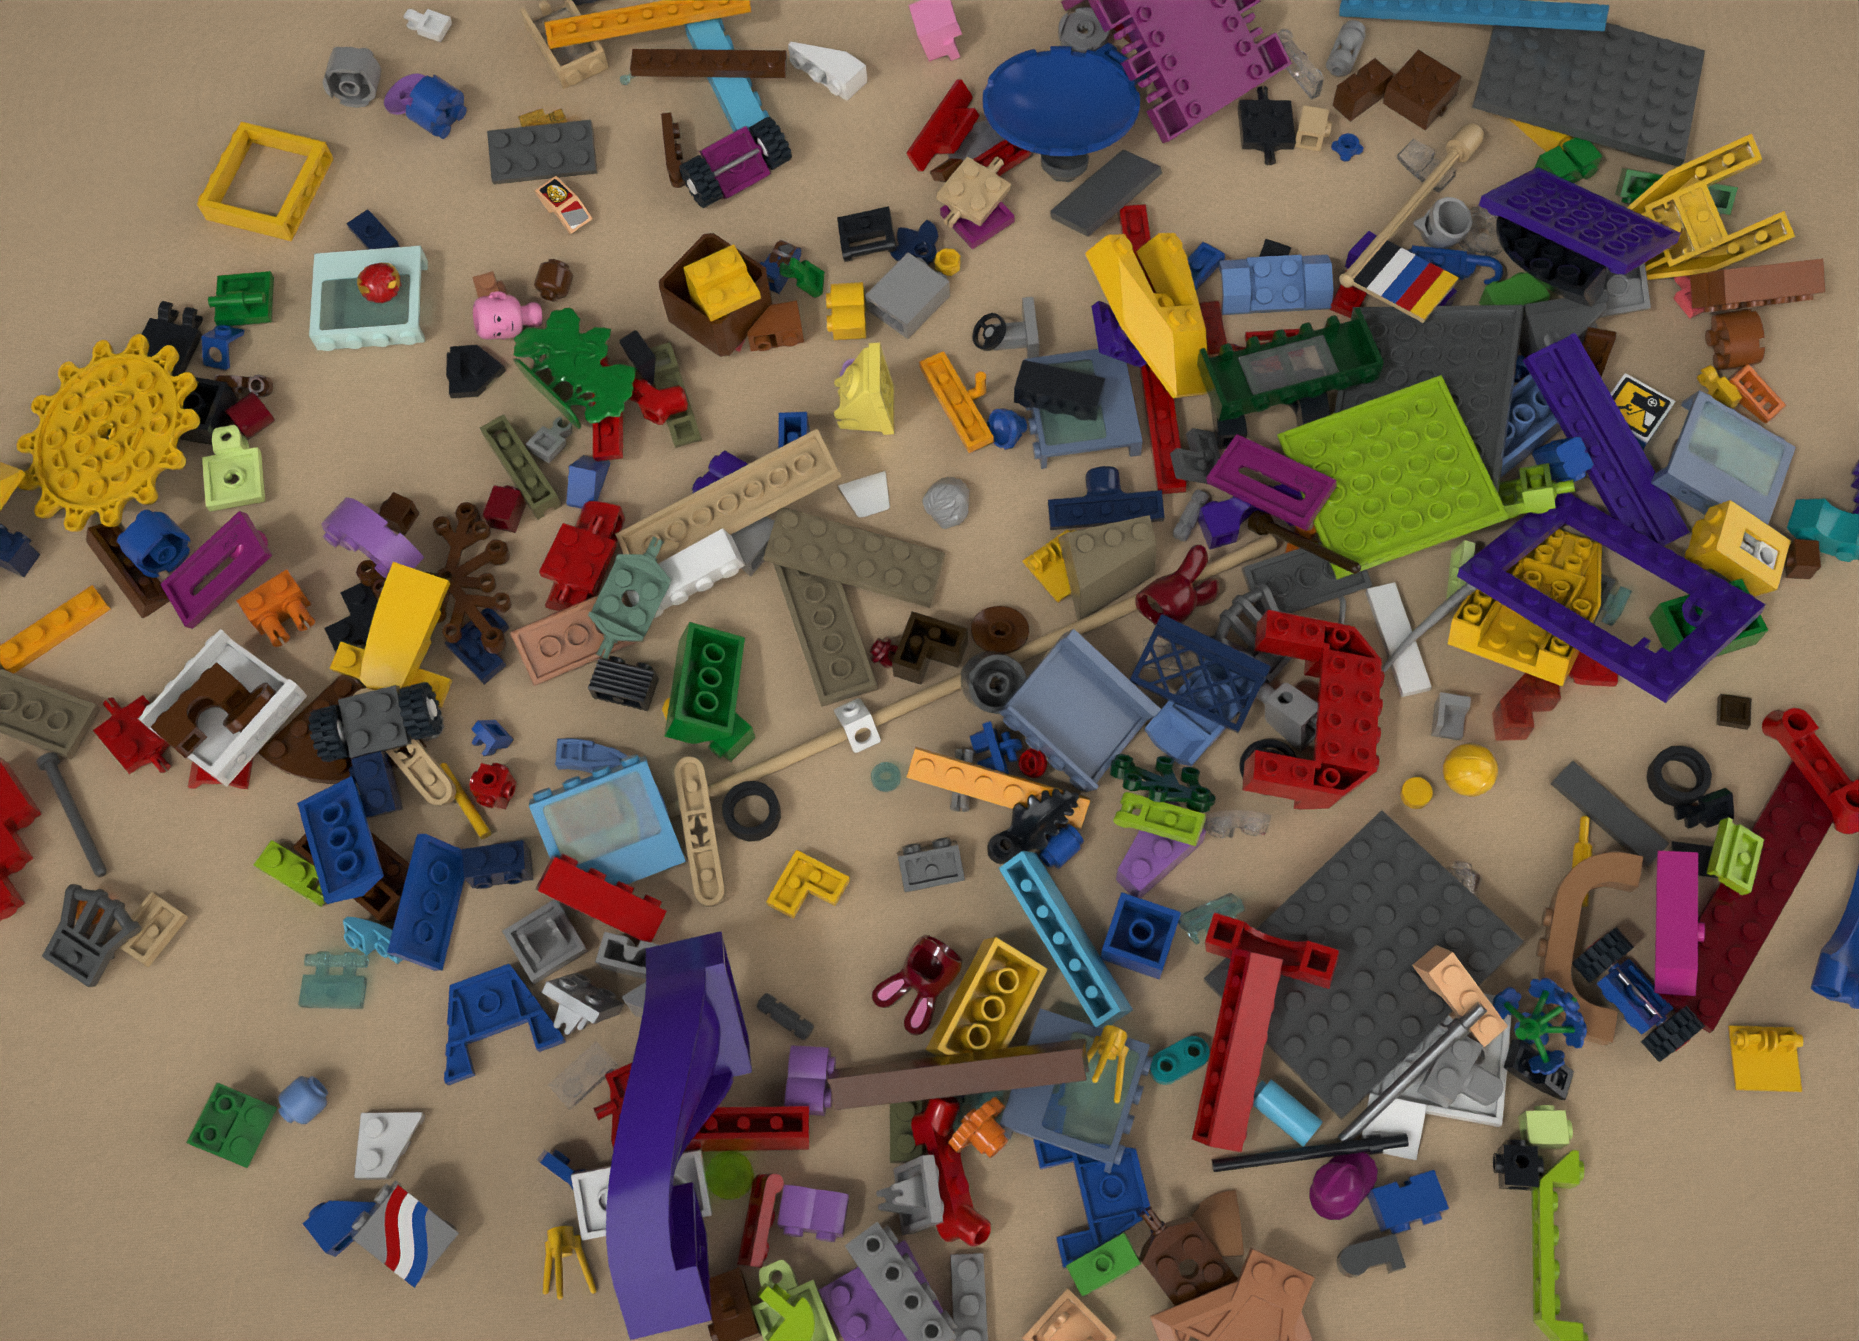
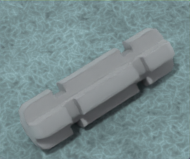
[1173,489,1209,541]

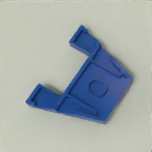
[444,964,566,1086]
[1033,1139,1150,1269]

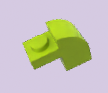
[756,1283,815,1341]

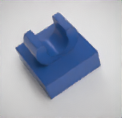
[472,720,514,756]

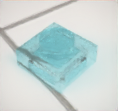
[1601,586,1632,626]

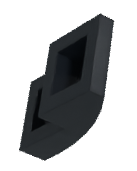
[1503,1039,1574,1100]

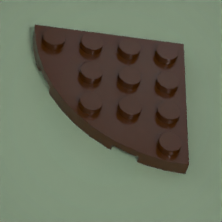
[258,674,427,784]

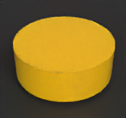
[1400,777,1433,809]

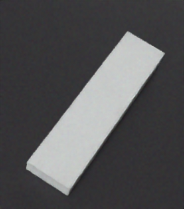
[1366,582,1432,697]

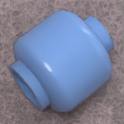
[278,1076,328,1124]

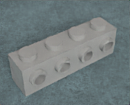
[845,1222,957,1341]

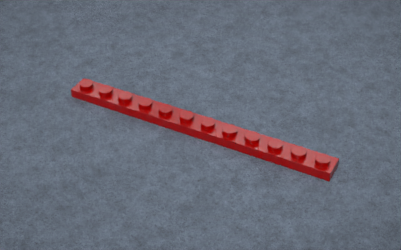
[1119,204,1187,494]

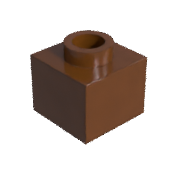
[378,492,420,536]
[1784,539,1821,580]

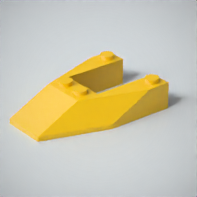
[1627,133,1795,280]
[1085,233,1207,398]

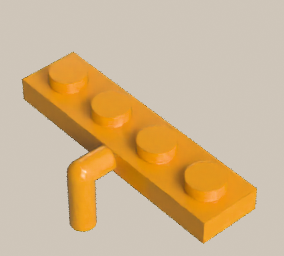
[919,351,994,453]

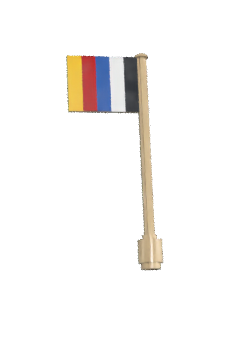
[1339,123,1484,323]

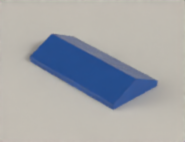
[297,776,384,904]

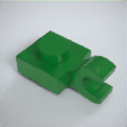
[779,257,825,298]

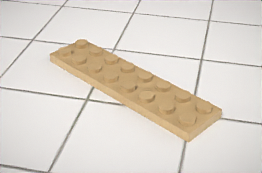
[615,428,842,563]

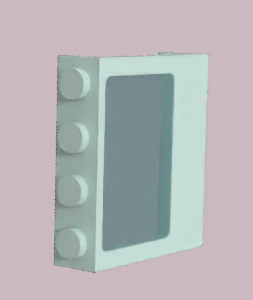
[309,246,428,351]

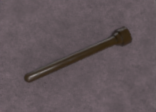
[1248,510,1361,574]

